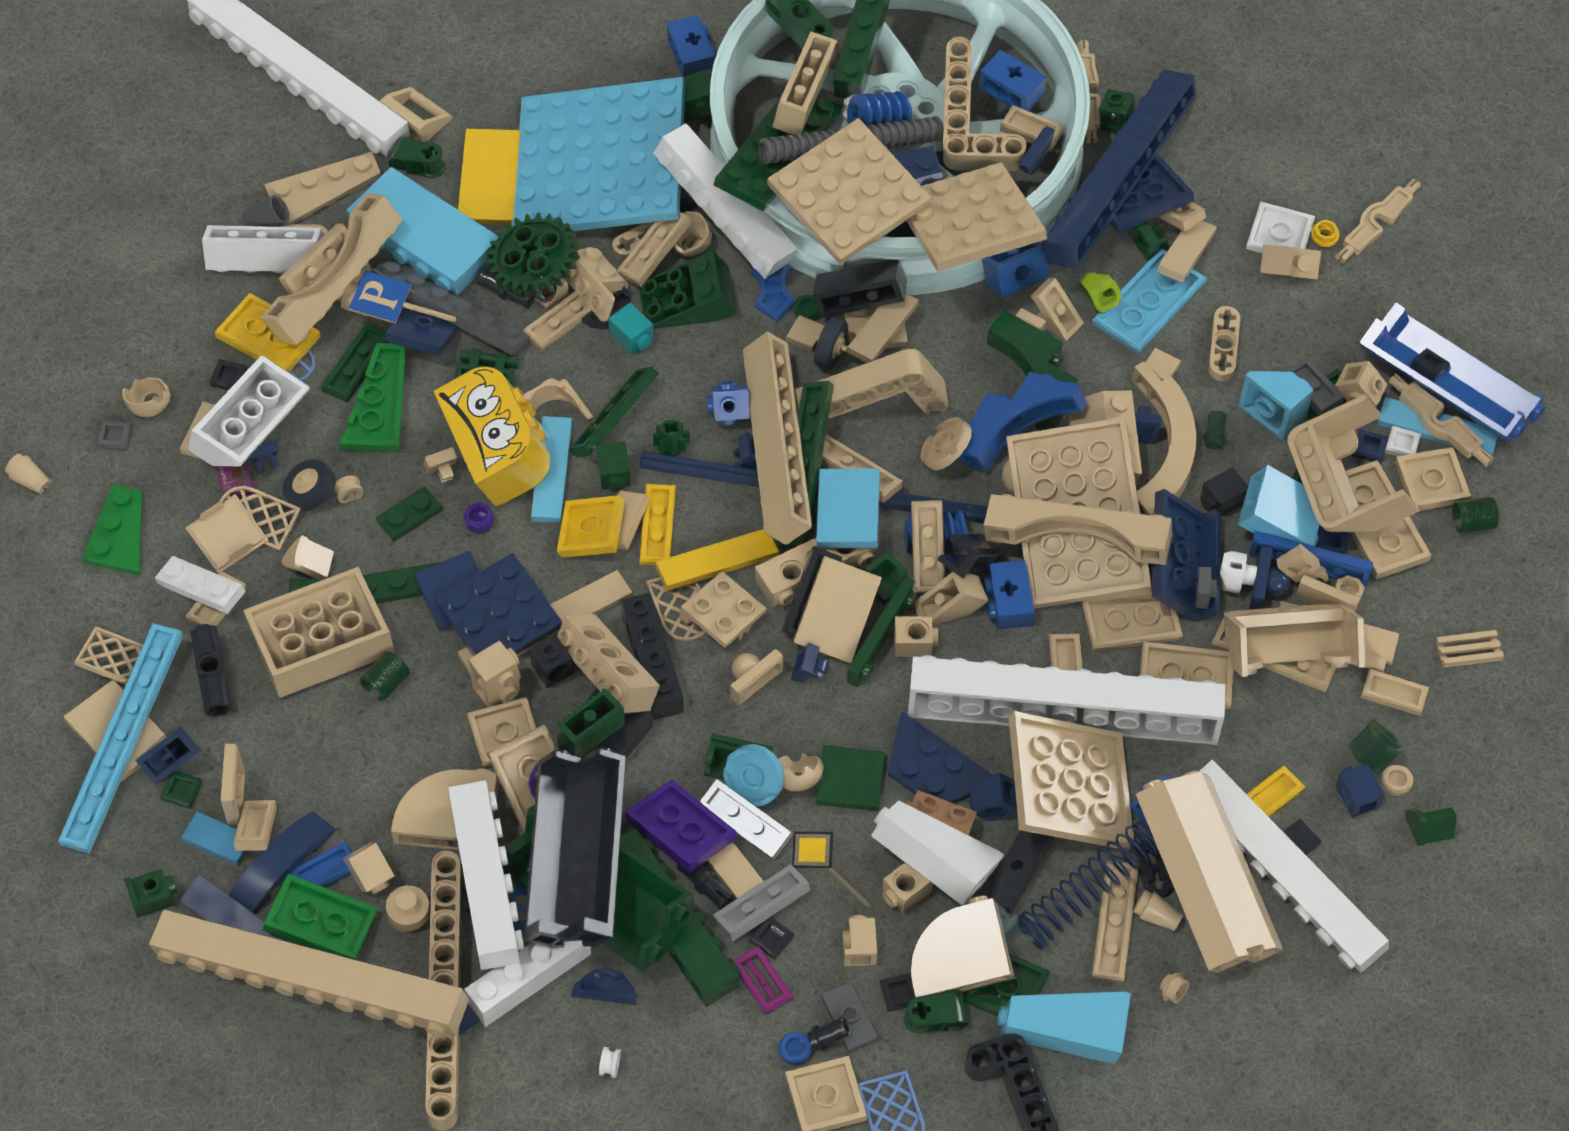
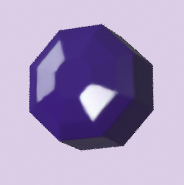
[464,502,494,534]

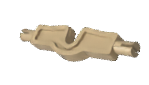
[1077,40,1101,143]
[1335,179,1421,264]
[1388,373,1494,467]

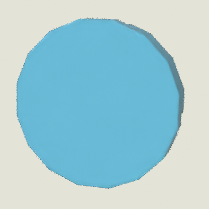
[723,744,784,807]

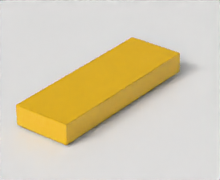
[639,484,676,565]

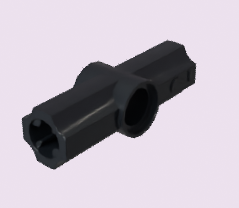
[190,624,232,717]

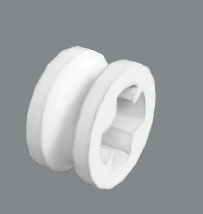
[599,1047,621,1078]

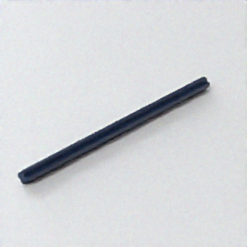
[639,451,988,524]

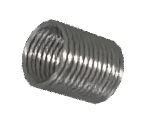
[243,195,290,227]

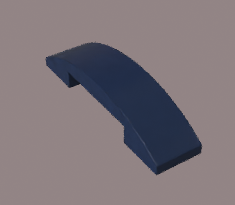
[229,811,336,914]

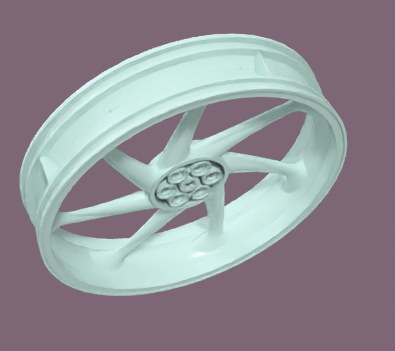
[710,0,1090,295]

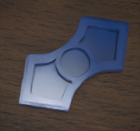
[751,265,795,323]

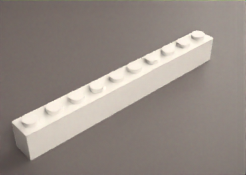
[187,0,410,157]

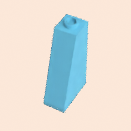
[997,992,1131,1063]

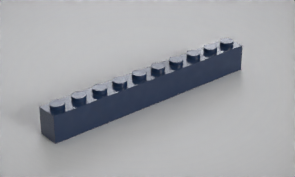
[1042,69,1197,270]

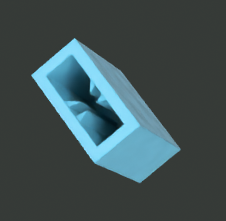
[1238,465,1319,546]

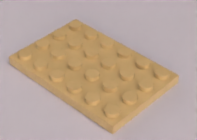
[1006,417,1152,609]

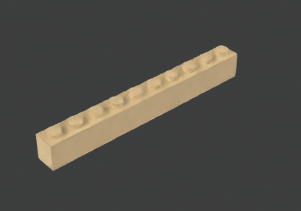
[149,909,469,1037]

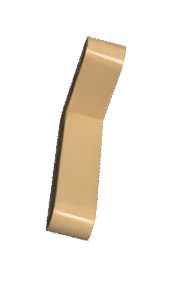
[943,37,1026,171]
[794,349,949,419]

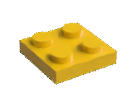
[557,495,625,558]

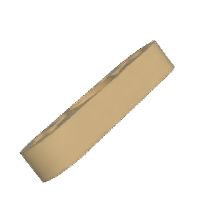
[1208,306,1240,381]

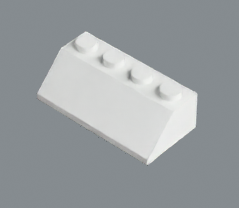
[188,355,310,466]

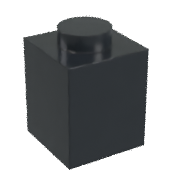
[1200,467,1248,516]

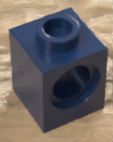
[969,772,1017,821]

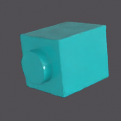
[608,303,654,354]

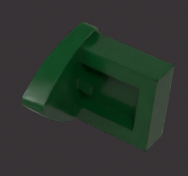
[1405,807,1457,846]

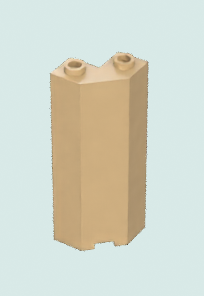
[1136,771,1284,973]

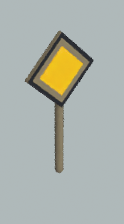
[792,831,871,909]

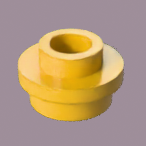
[1311,220,1339,247]

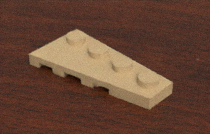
[265,152,381,227]

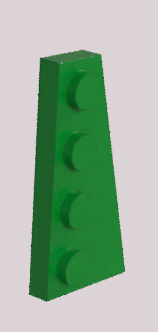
[339,343,406,451]

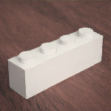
[202,225,322,273]
[464,941,591,1027]

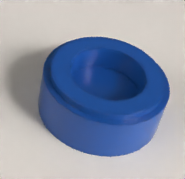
[779,1032,812,1066]

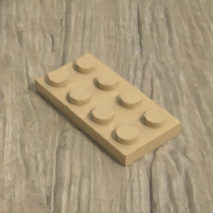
[1346,460,1432,580]

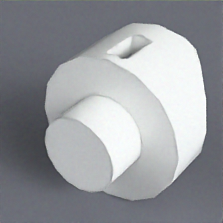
[1220,551,1257,594]

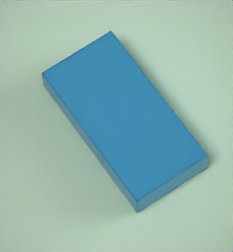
[181,812,246,866]

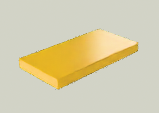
[458,129,520,225]

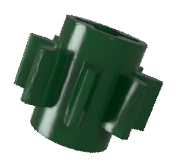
[653,420,690,456]

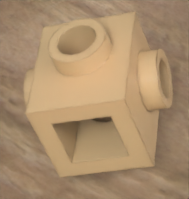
[1335,361,1388,406]

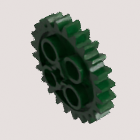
[487,212,580,298]

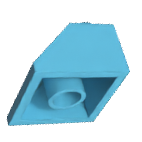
[1239,371,1314,441]

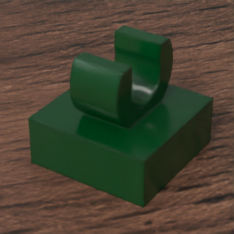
[1133,222,1169,261]

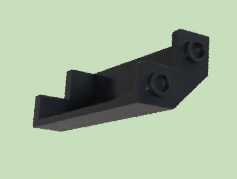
[523,747,626,948]

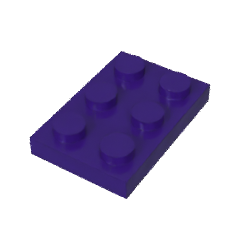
[625,779,736,873]

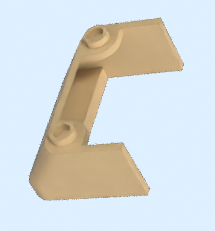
[1287,394,1419,532]
[1224,603,1365,677]

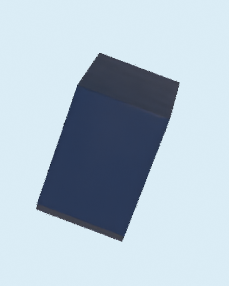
[135,726,201,784]

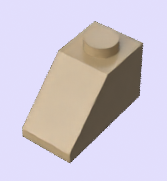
[914,572,989,626]

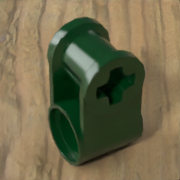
[388,137,445,178]
[904,990,969,1034]

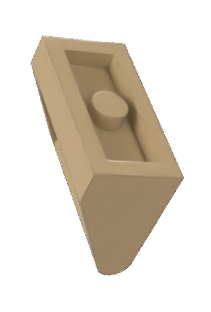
[380,87,453,142]

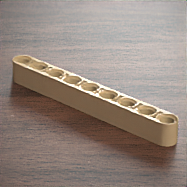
[425,850,463,1131]

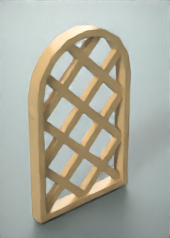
[219,486,301,551]
[646,577,706,642]
[74,626,143,685]

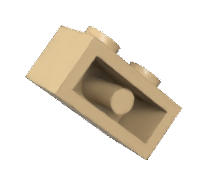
[468,640,521,707]

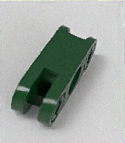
[764,0,834,49]

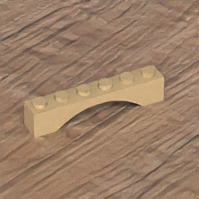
[261,193,403,345]
[984,494,1172,565]

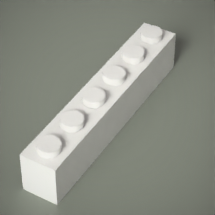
[653,124,798,279]
[448,780,524,970]

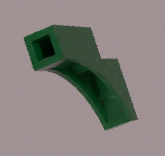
[987,310,1078,431]

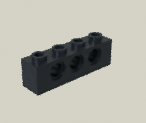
[621,593,684,720]

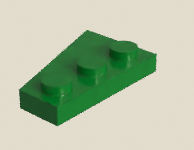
[82,484,143,576]

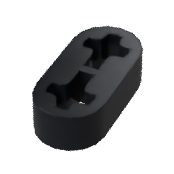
[1136,839,1172,897]

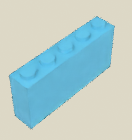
[346,167,499,296]

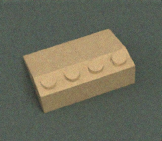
[243,567,395,698]

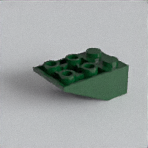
[638,250,737,329]

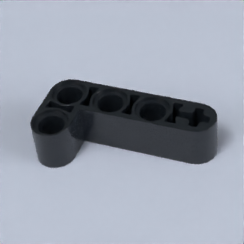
[965,1034,1060,1131]

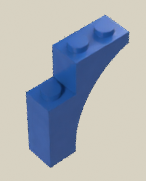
[959,372,1087,473]

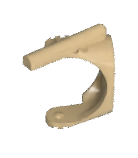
[524,378,593,423]

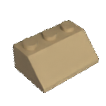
[1067,390,1142,483]

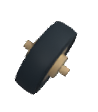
[814,317,848,369]
[282,459,336,511]

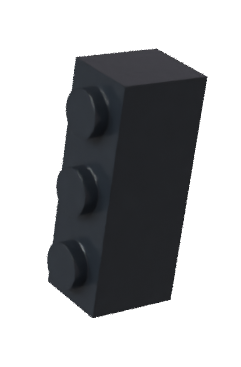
[813,259,907,318]

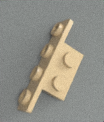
[565,247,625,321]

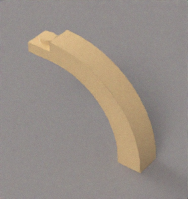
[1132,361,1196,515]

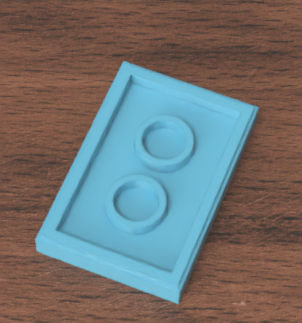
[816,468,880,548]

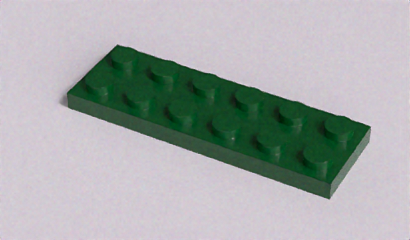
[713,94,843,212]

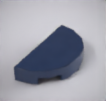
[1019,126,1055,175]
[571,968,636,1005]

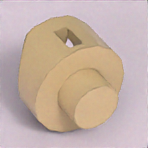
[386,885,431,933]

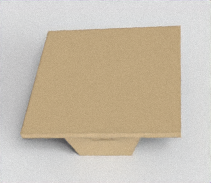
[186,494,269,573]

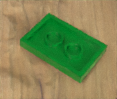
[262,874,378,960]

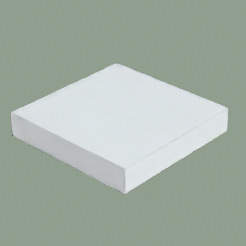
[1246,201,1315,253]

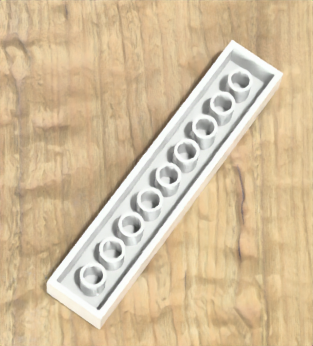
[908,655,1225,745]

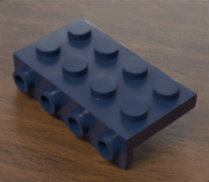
[1152,489,1221,622]

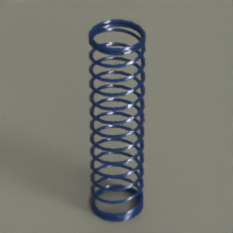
[1016,820,1159,949]

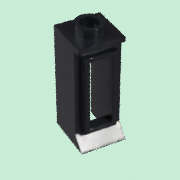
[937,534,1004,579]

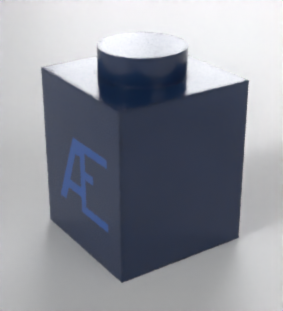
[1335,764,1385,818]

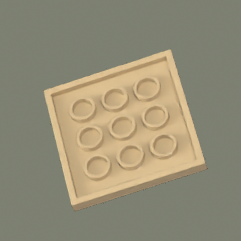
[767,118,932,265]
[906,162,1047,272]
[1009,711,1134,850]

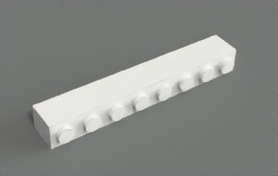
[1199,759,1389,973]

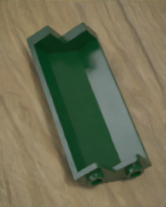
[502,805,693,972]

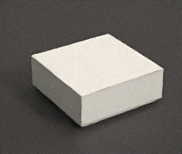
[1384,426,1421,456]

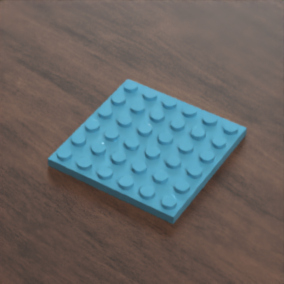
[512,77,686,231]

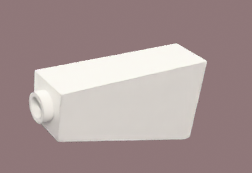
[871,800,1004,906]

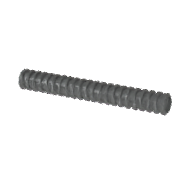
[758,116,944,164]

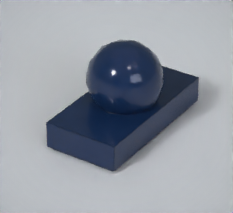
[1249,546,1291,610]

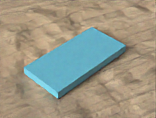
[1092,248,1207,354]

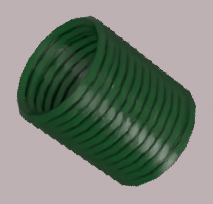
[1452,497,1499,533]
[360,651,410,701]

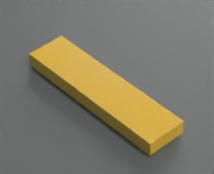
[655,529,779,591]

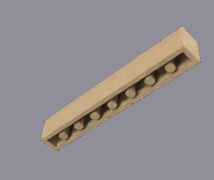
[743,331,812,545]

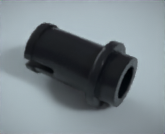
[807,1016,852,1051]

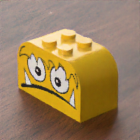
[433,367,550,506]

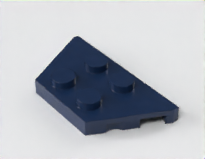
[888,712,993,803]

